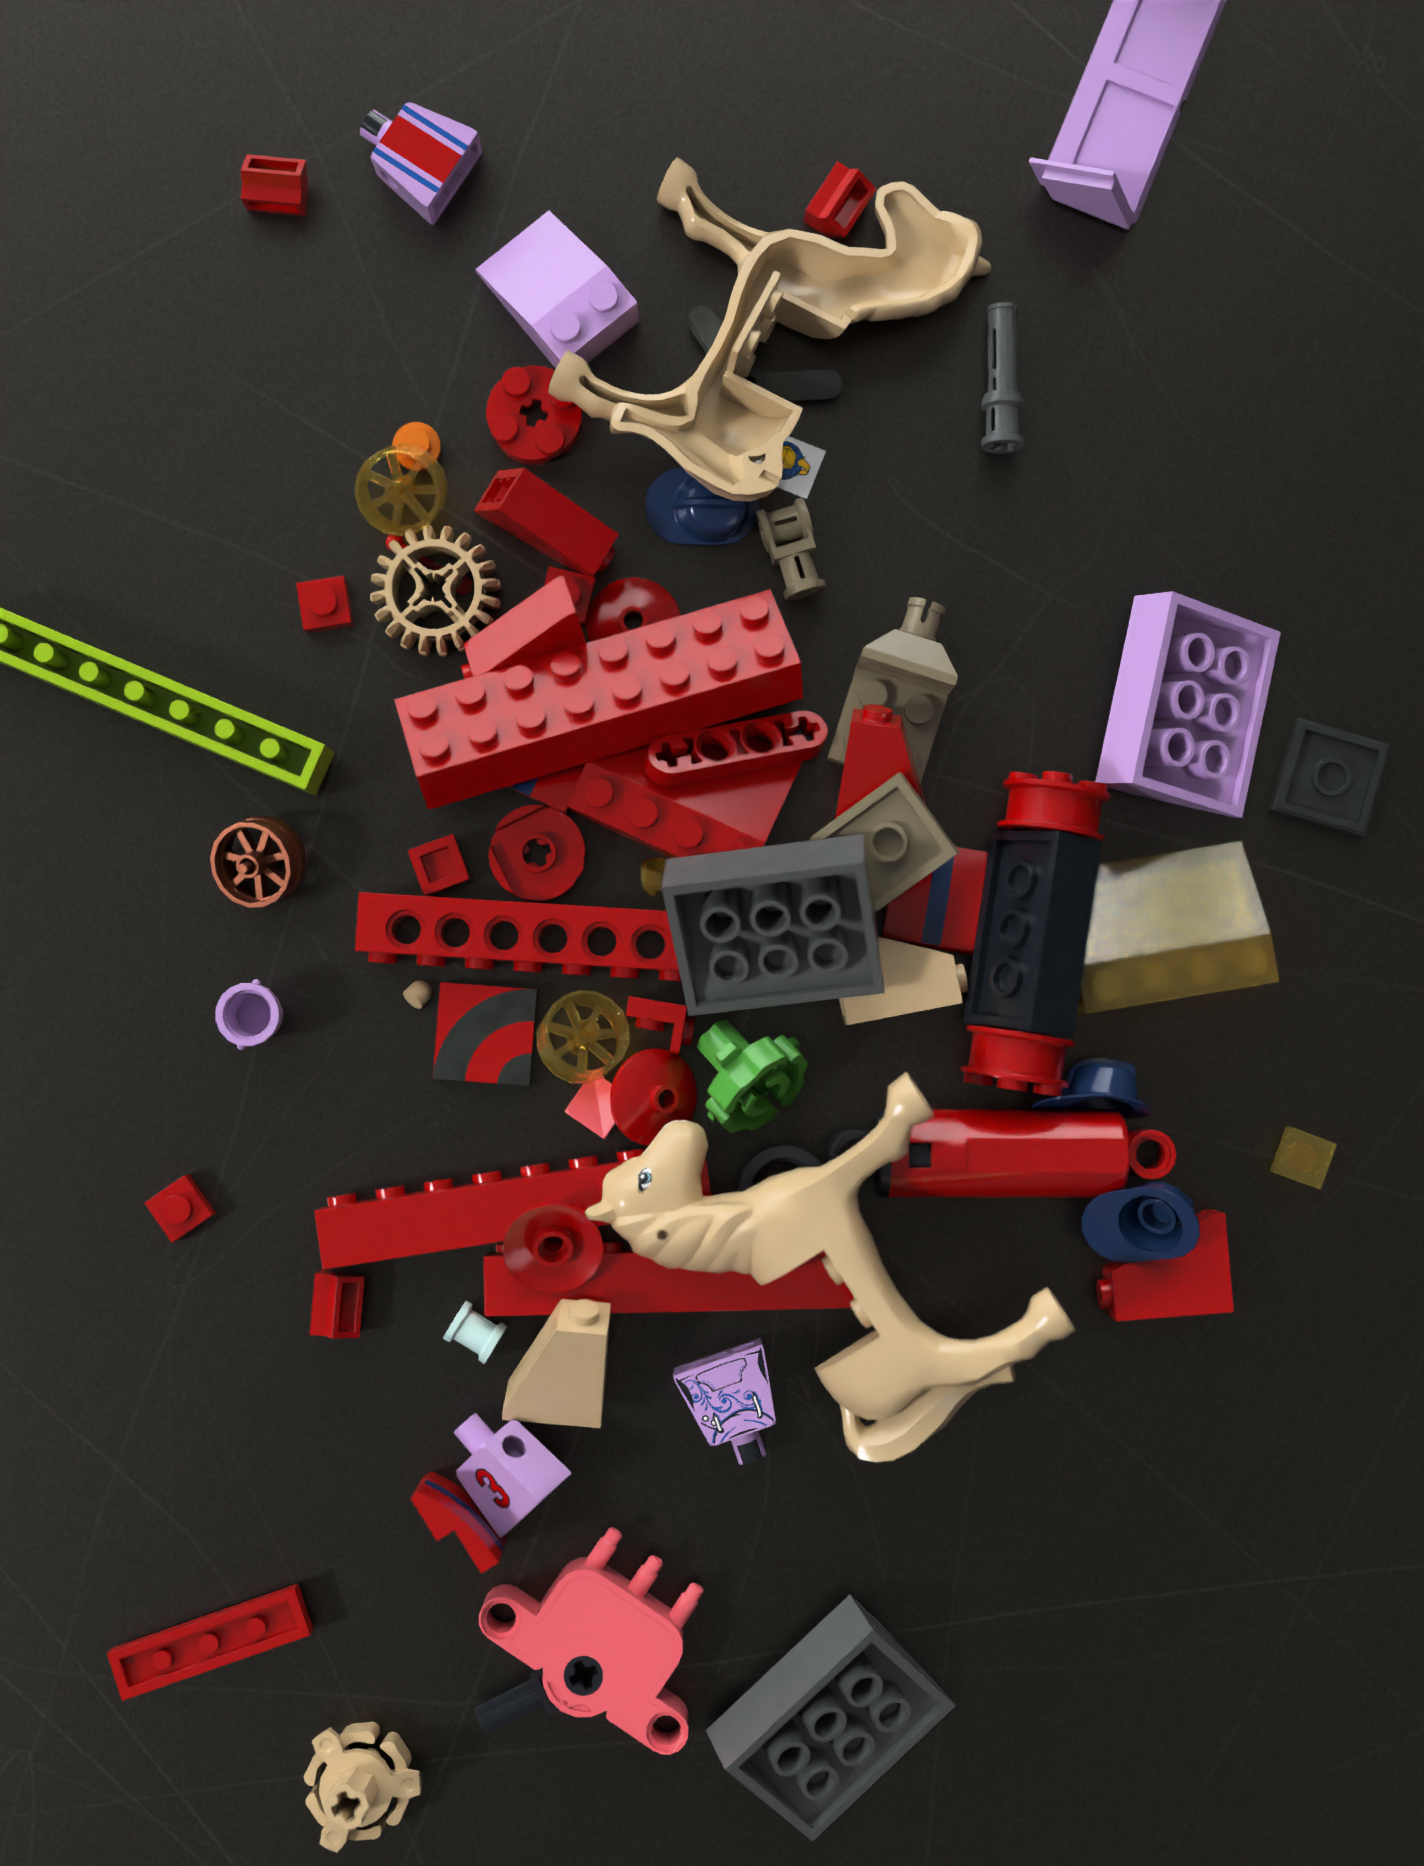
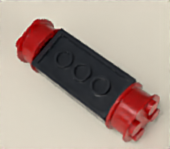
[960,771,1111,1097]

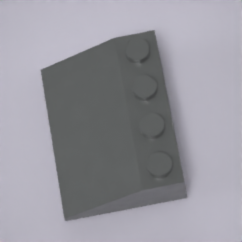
[662,834,885,1016]
[706,1595,956,1842]

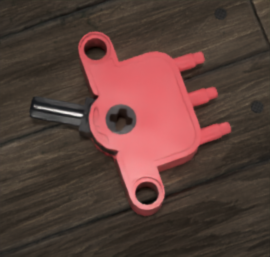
[475,1527,704,1755]

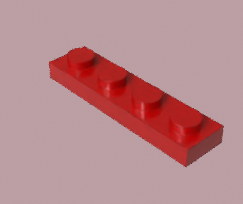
[107,1583,313,1701]

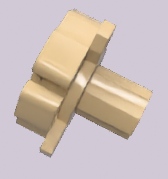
[304,1721,422,1853]

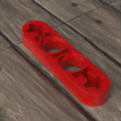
[644,711,828,786]

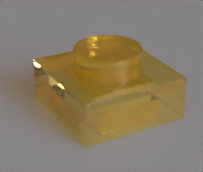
[1270,1126,1337,1190]

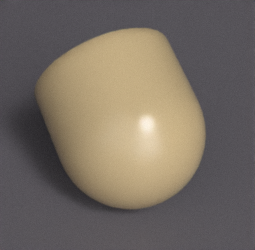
[403,980,432,1009]

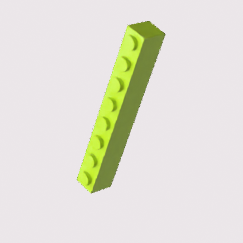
[0,608,335,796]

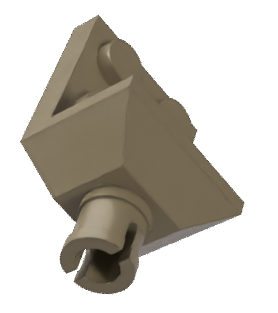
[827,597,958,784]
[810,772,959,912]

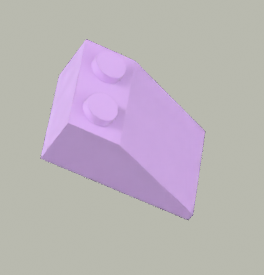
[475,211,639,368]

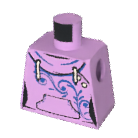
[673,1337,776,1465]

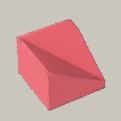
[564,1071,615,1139]

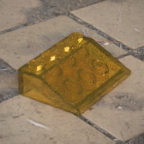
[1077,841,1279,1014]

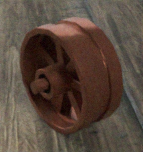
[210,816,307,908]

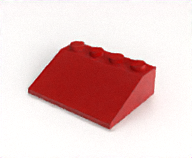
[566,723,803,858]

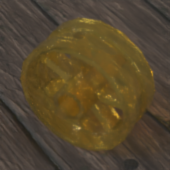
[354,443,448,536]
[537,990,629,1084]

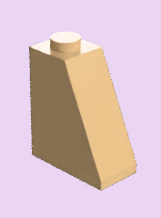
[839,937,968,1025]
[502,1299,611,1428]

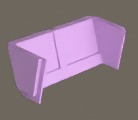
[1029,0,1227,230]

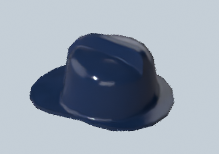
[644,467,760,545]
[1032,1057,1150,1119]
[1081,1181,1200,1262]

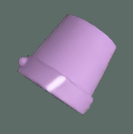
[215,979,283,1050]

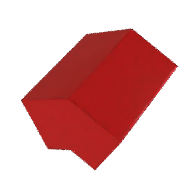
[240,154,309,216]
[804,161,877,238]
[310,1270,365,1339]

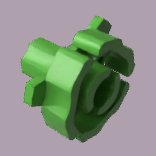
[697,1020,808,1133]

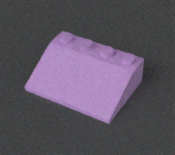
[1095,591,1281,818]

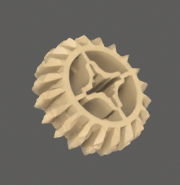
[370,525,501,657]

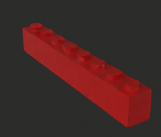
[314,1148,712,1270]
[484,1240,879,1316]

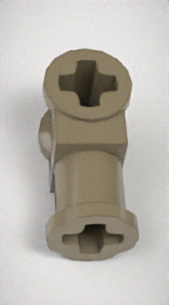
[756,498,826,601]

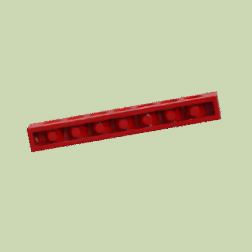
[355,892,681,981]

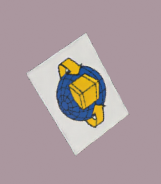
[755,436,826,499]

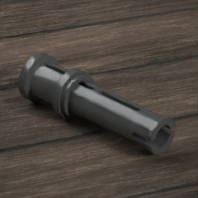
[981,302,1024,454]

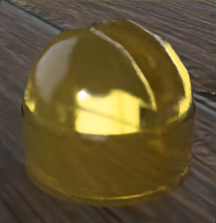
[640,857,669,896]

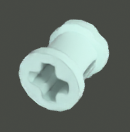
[443,1300,507,1364]

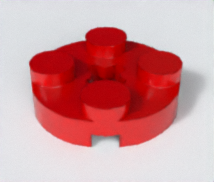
[486,365,583,465]
[488,805,586,902]

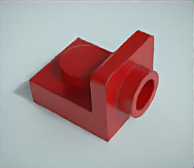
[626,996,695,1054]

